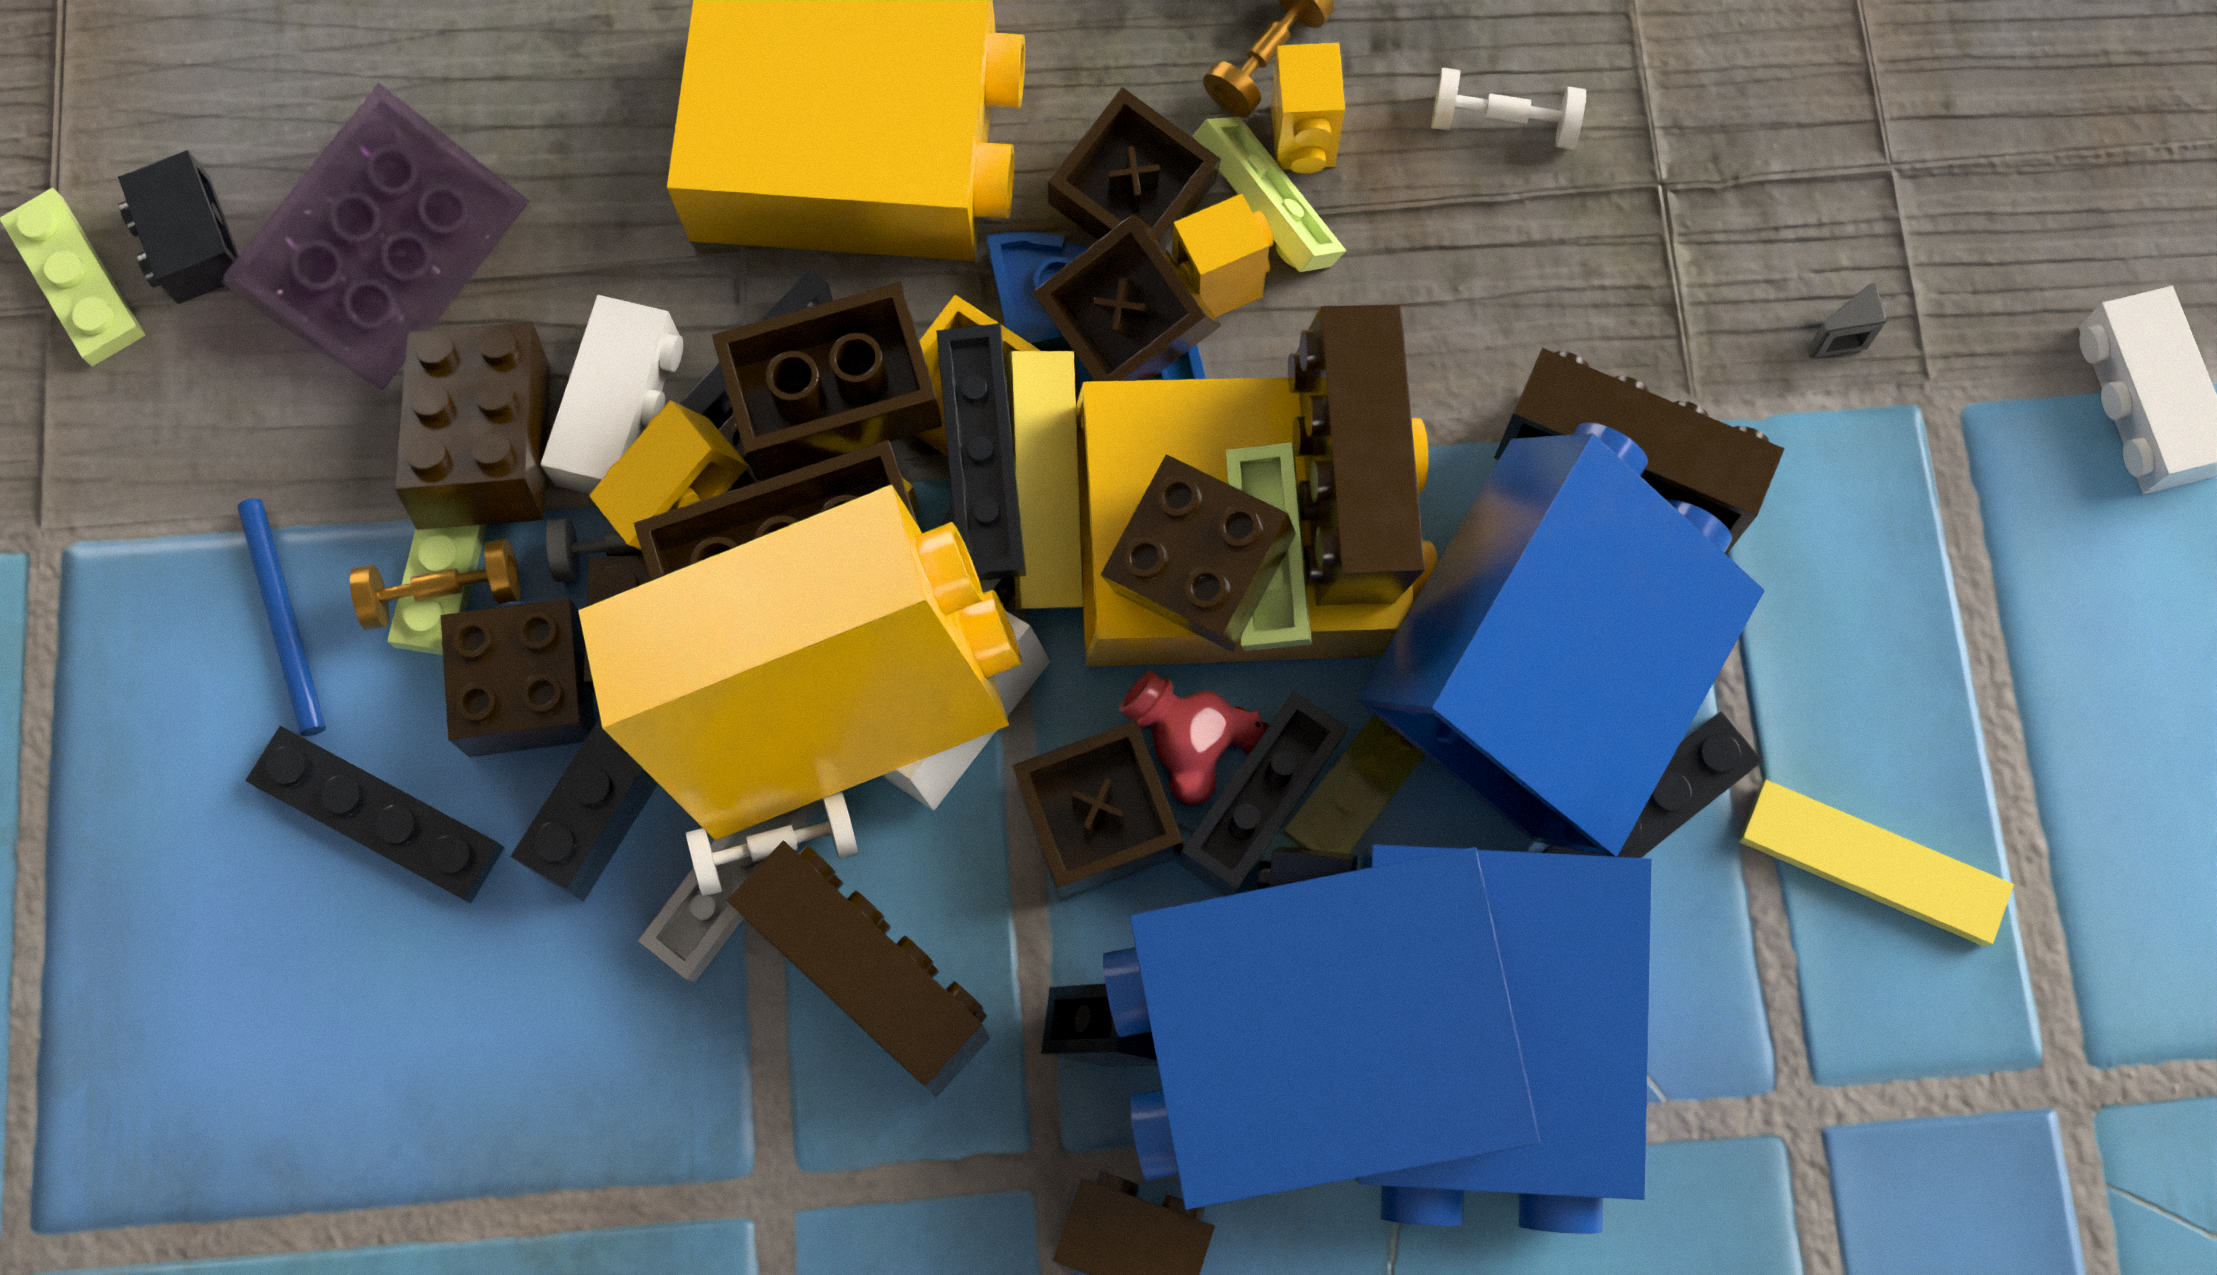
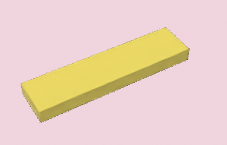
[1006,351,1083,609]
[1738,779,2014,947]

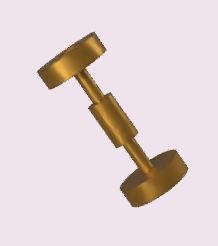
[1203,0,1334,118]
[350,539,521,631]

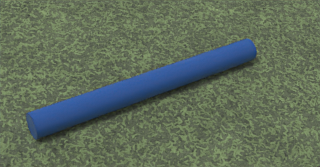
[237,498,326,736]

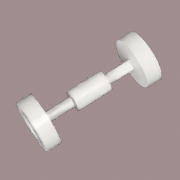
[1431,67,1586,150]
[686,791,858,897]

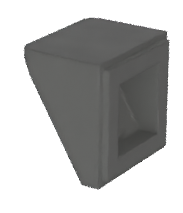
[1807,283,1887,358]

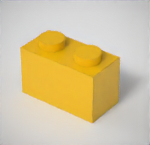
[1270,43,1345,174]
[1172,193,1274,317]
[589,400,749,550]

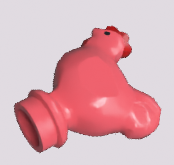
[1119,670,1269,806]

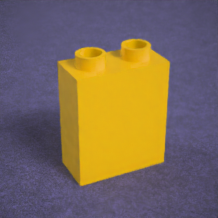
[667,0,1025,261]
[1076,377,1438,667]
[578,484,1023,841]

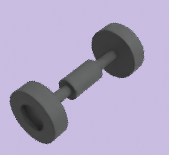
[546,518,643,582]

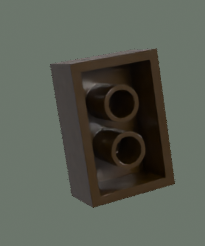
[712,282,942,480]
[395,322,550,530]

